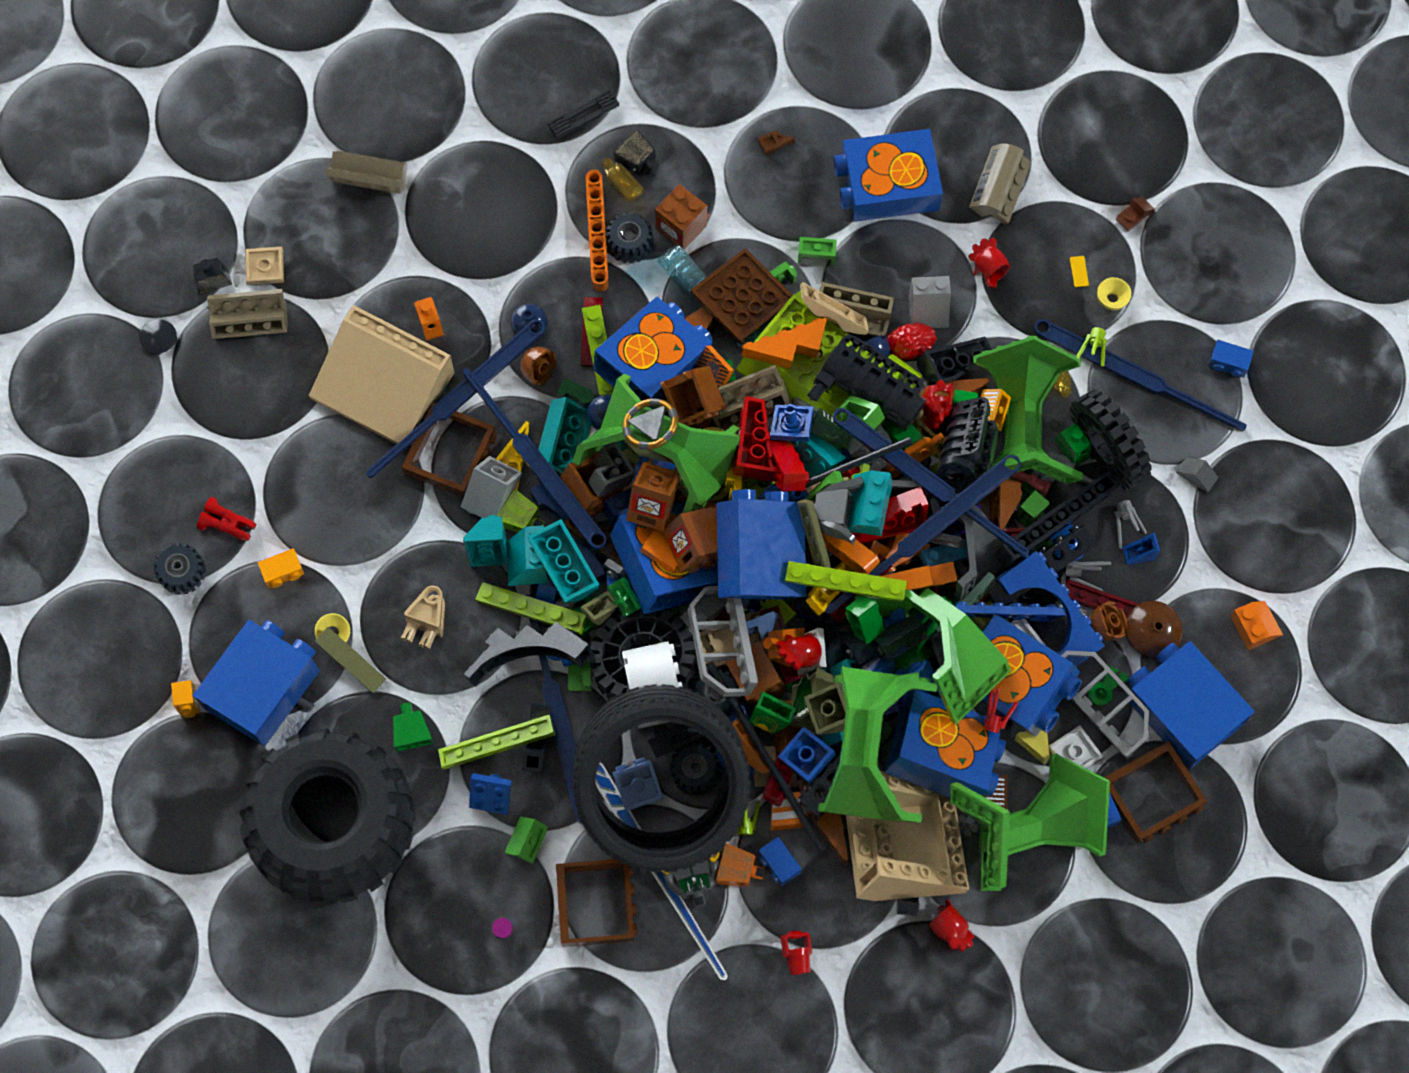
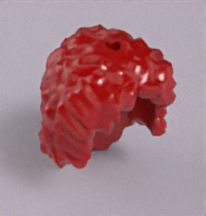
[887,322,937,361]

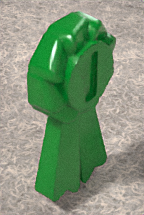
[1088,666,1130,706]

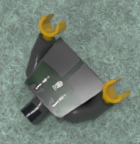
[662,852,719,908]

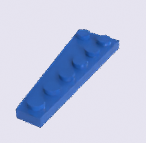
[954,602,1066,622]

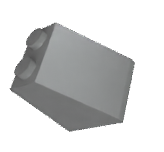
[908,276,951,330]
[461,456,522,518]

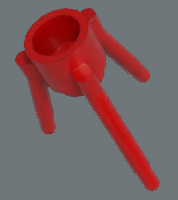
[984,688,1018,733]

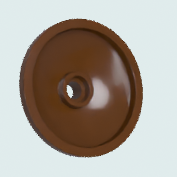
[1125,601,1183,658]

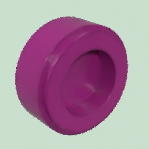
[492,918,513,939]

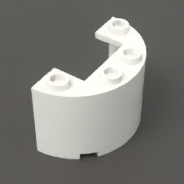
[622,641,682,729]

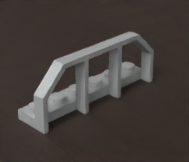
[688,586,758,697]
[1061,651,1149,760]

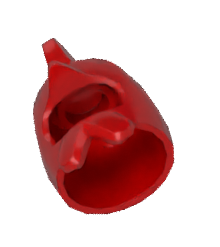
[968,238,1010,288]
[922,380,954,431]
[776,633,822,670]
[929,899,974,951]

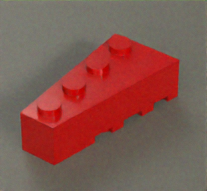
[733,396,775,482]
[769,439,809,491]
[851,487,928,543]

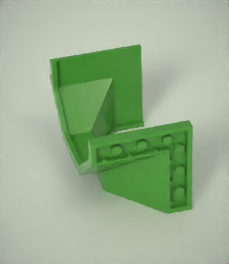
[973,336,1082,484]
[572,374,740,513]
[845,588,1011,724]
[818,667,937,823]
[950,753,1110,889]

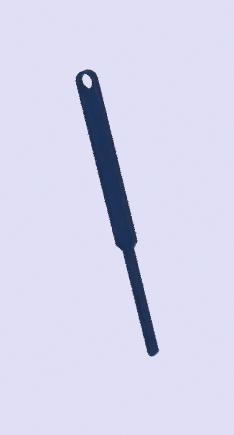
[1034,319,1247,432]
[366,320,545,478]
[463,368,606,550]
[833,408,1029,558]
[825,455,1021,614]
[525,594,582,824]

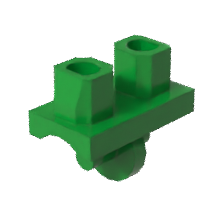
[607,577,642,617]

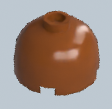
[520,347,557,385]
[1090,601,1128,641]

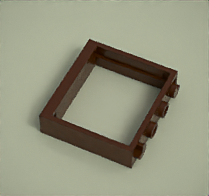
[401,402,498,498]
[1104,741,1208,844]
[556,859,638,947]

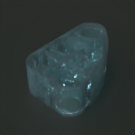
[658,245,706,293]

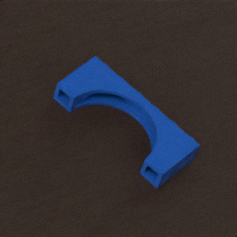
[995,551,1104,667]

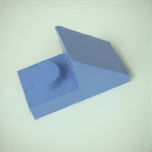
[746,612,779,640]

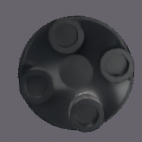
[139,319,178,356]

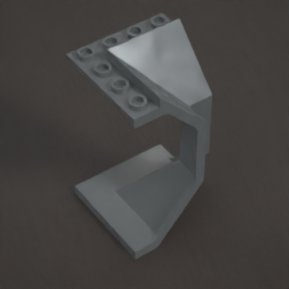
[890,472,1006,606]

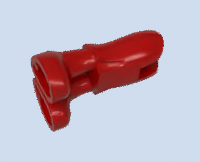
[196,496,257,541]

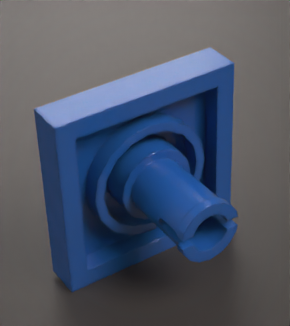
[770,404,814,442]
[469,773,512,815]

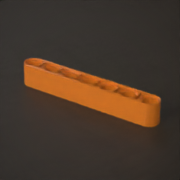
[586,170,609,292]

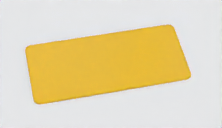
[1070,256,1089,287]

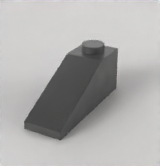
[680,594,727,632]

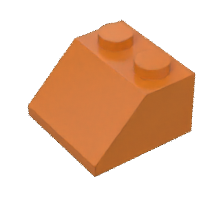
[1230,601,1283,650]

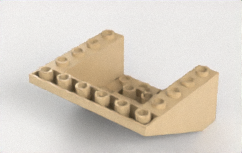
[309,305,454,449]
[846,771,969,901]

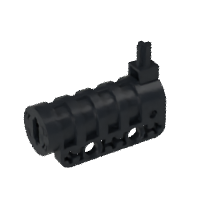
[807,334,927,432]
[922,397,999,494]

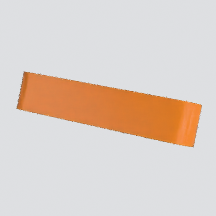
[805,531,880,574]

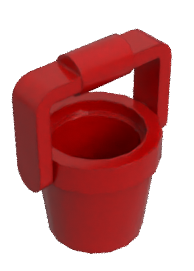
[780,930,812,975]

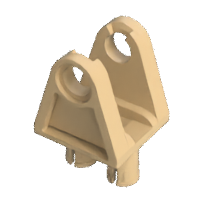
[401,585,445,650]

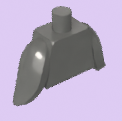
[814,476,864,545]

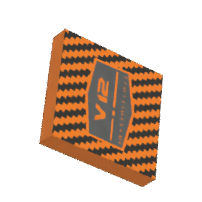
[695,345,734,387]

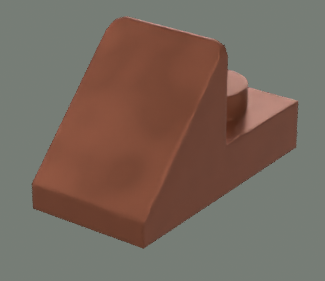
[1116,197,1155,232]

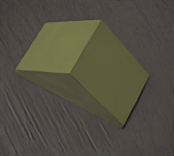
[580,591,619,626]

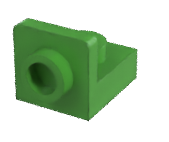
[770,261,797,284]

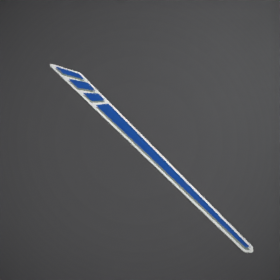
[595,763,727,980]

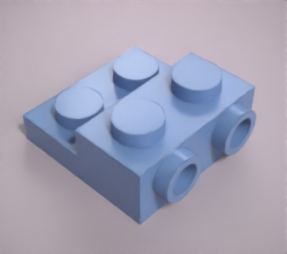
[612,757,663,811]

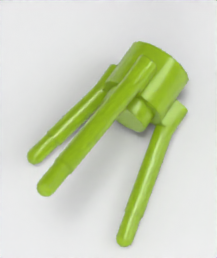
[1076,327,1107,367]
[736,801,760,836]

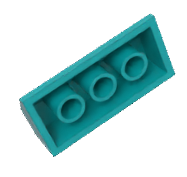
[538,397,590,477]
[463,515,508,567]
[527,519,599,603]

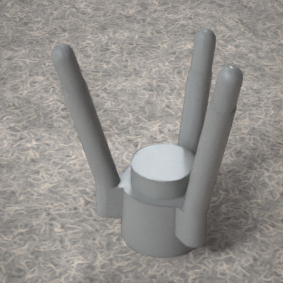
[1114,500,1147,549]
[1066,561,1111,591]

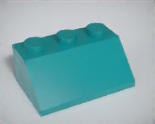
[848,470,893,536]
[507,525,547,586]

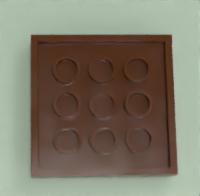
[690,248,793,344]

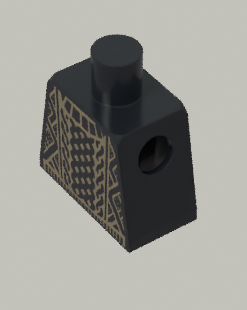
[614,129,659,174]
[193,258,232,295]

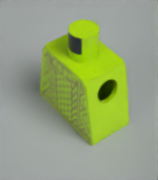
[497,489,545,533]

